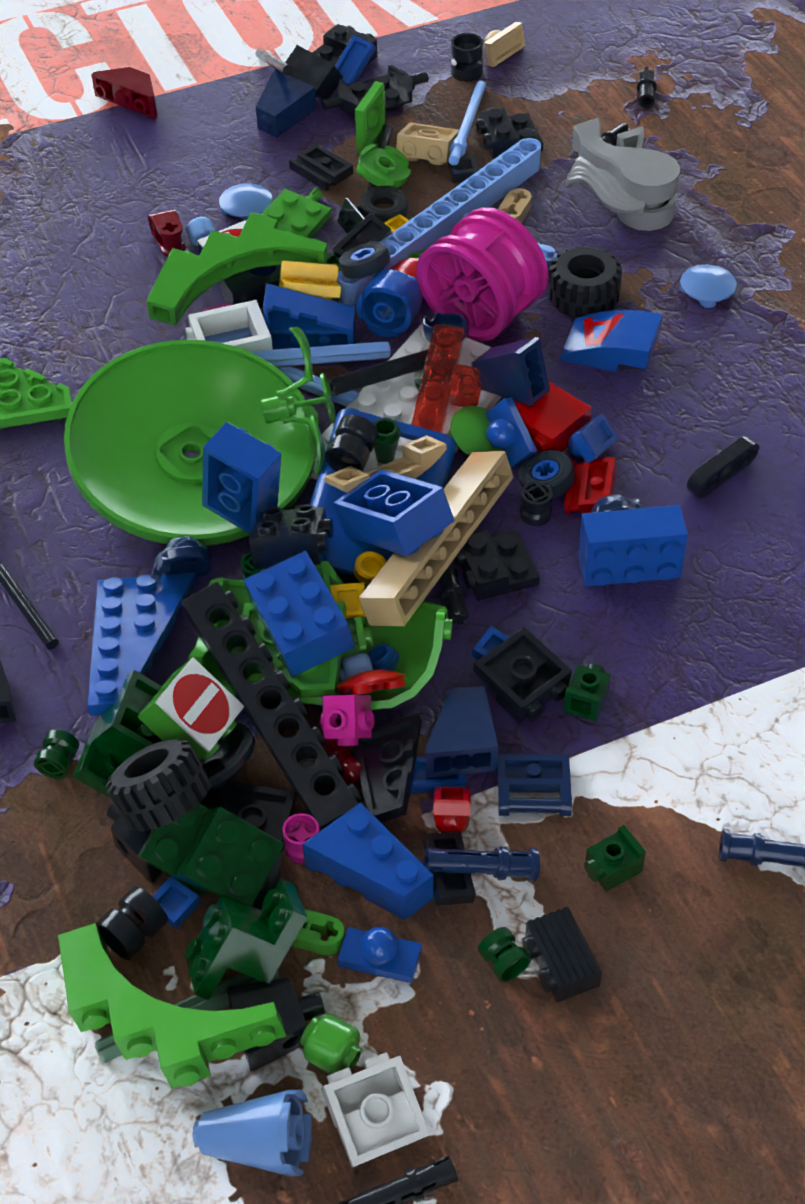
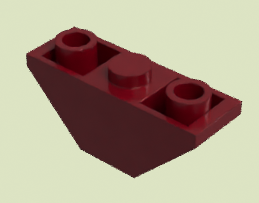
[91,67,157,119]

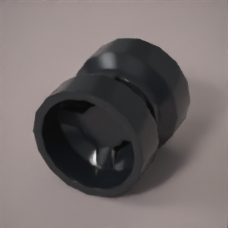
[520,482,553,526]

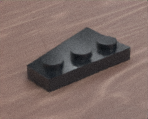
[354,713,422,823]

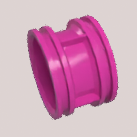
[416,207,549,342]

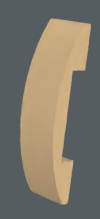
[324,435,447,493]

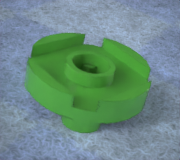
[356,144,411,188]

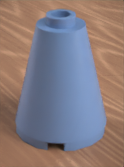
[192,1089,312,1177]

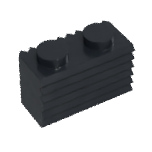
[522,907,602,1002]

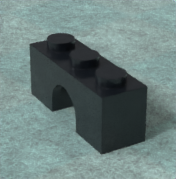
[221,265,281,308]

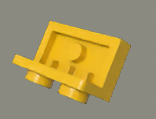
[279,260,341,301]

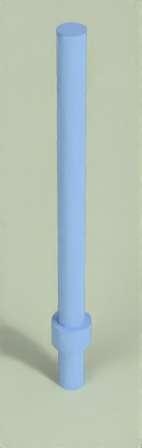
[449,81,486,165]

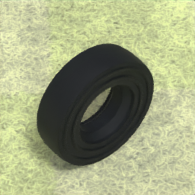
[359,186,408,222]

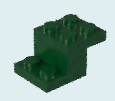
[73,670,162,798]
[137,803,284,906]
[185,879,307,1000]

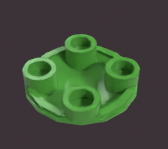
[447,405,503,456]

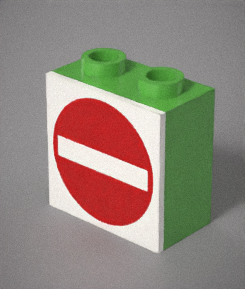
[137,657,244,761]

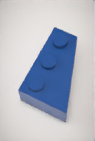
[263,283,356,350]
[303,802,433,920]

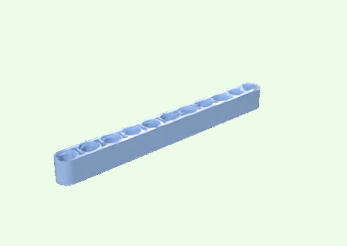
[337,138,541,306]

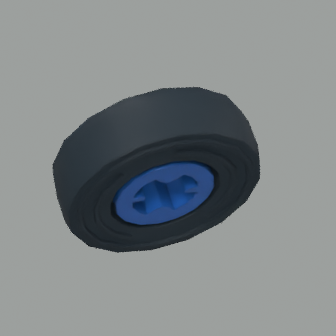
[339,242,390,279]
[519,450,575,499]

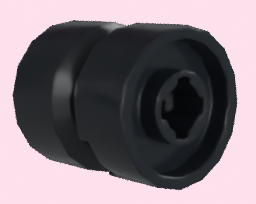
[451,33,483,82]
[325,415,379,472]
[96,886,168,960]

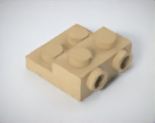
[396,122,459,165]

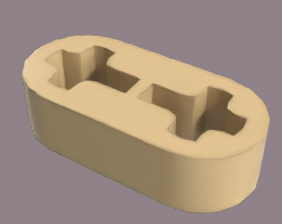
[498,188,532,223]

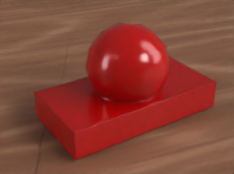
[433,786,471,834]

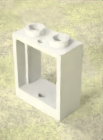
[185,300,273,352]

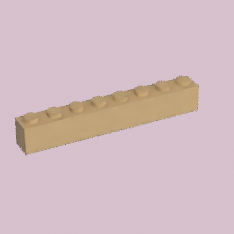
[359,451,514,626]

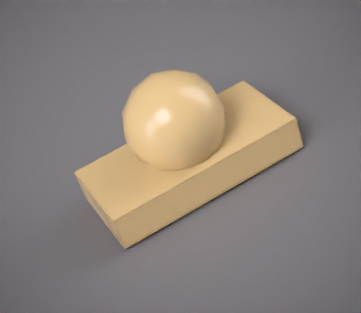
[484,22,526,67]

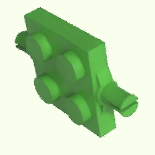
[261,188,331,238]

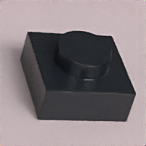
[448,155,479,183]

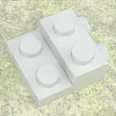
[321,1052,430,1167]

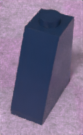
[256,70,316,138]
[471,337,550,406]
[425,686,498,778]

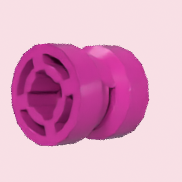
[282,813,320,864]

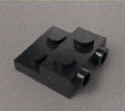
[312,24,378,66]
[476,108,544,160]
[454,530,540,601]
[473,627,572,723]

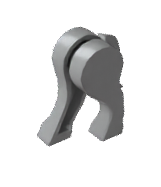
[565,118,680,231]

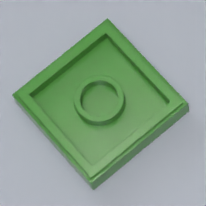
[355,81,385,155]

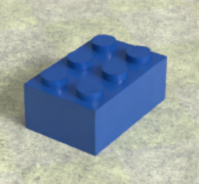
[202,421,282,534]
[333,469,455,556]
[578,505,688,587]
[243,551,355,677]

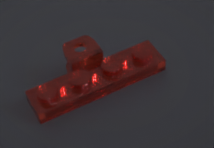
[411,324,482,433]

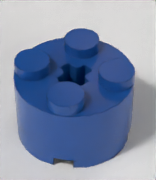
[356,269,422,338]

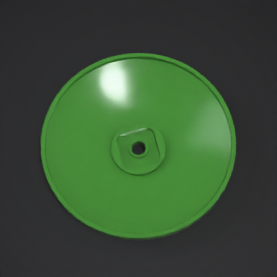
[64,340,316,546]

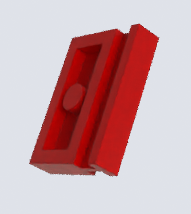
[564,457,617,515]

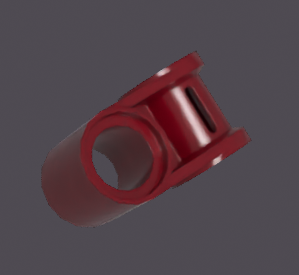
[148,209,186,257]

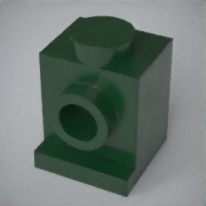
[563,664,611,722]
[584,825,646,892]

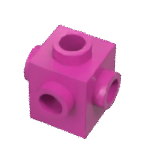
[320,695,374,746]

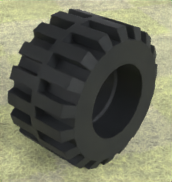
[549,246,622,318]
[106,739,211,832]

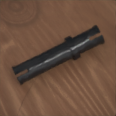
[337,1155,458,1204]

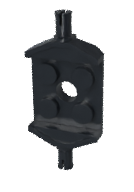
[321,65,429,118]

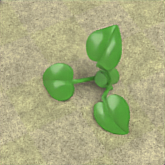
[261,327,336,474]

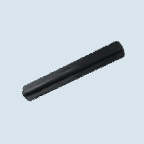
[328,347,441,396]

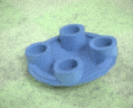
[219,183,272,221]
[679,264,737,308]

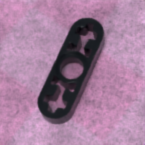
[687,436,760,498]

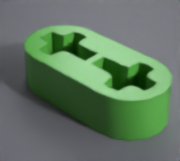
[292,909,345,955]

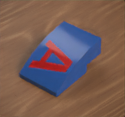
[560,310,662,372]

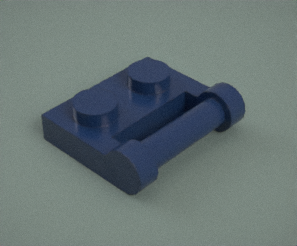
[497,754,572,816]

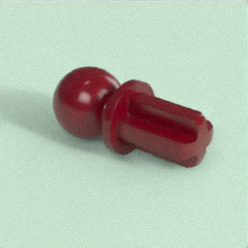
[321,732,362,785]

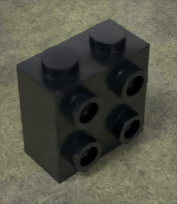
[249,505,334,570]

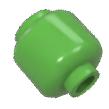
[300,1014,363,1074]

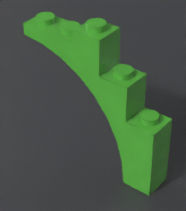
[146,212,328,326]
[58,923,286,1089]

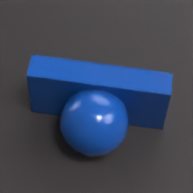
[486,397,537,467]
[568,413,617,463]
[337,927,422,984]

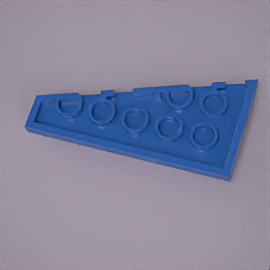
[88,572,197,716]

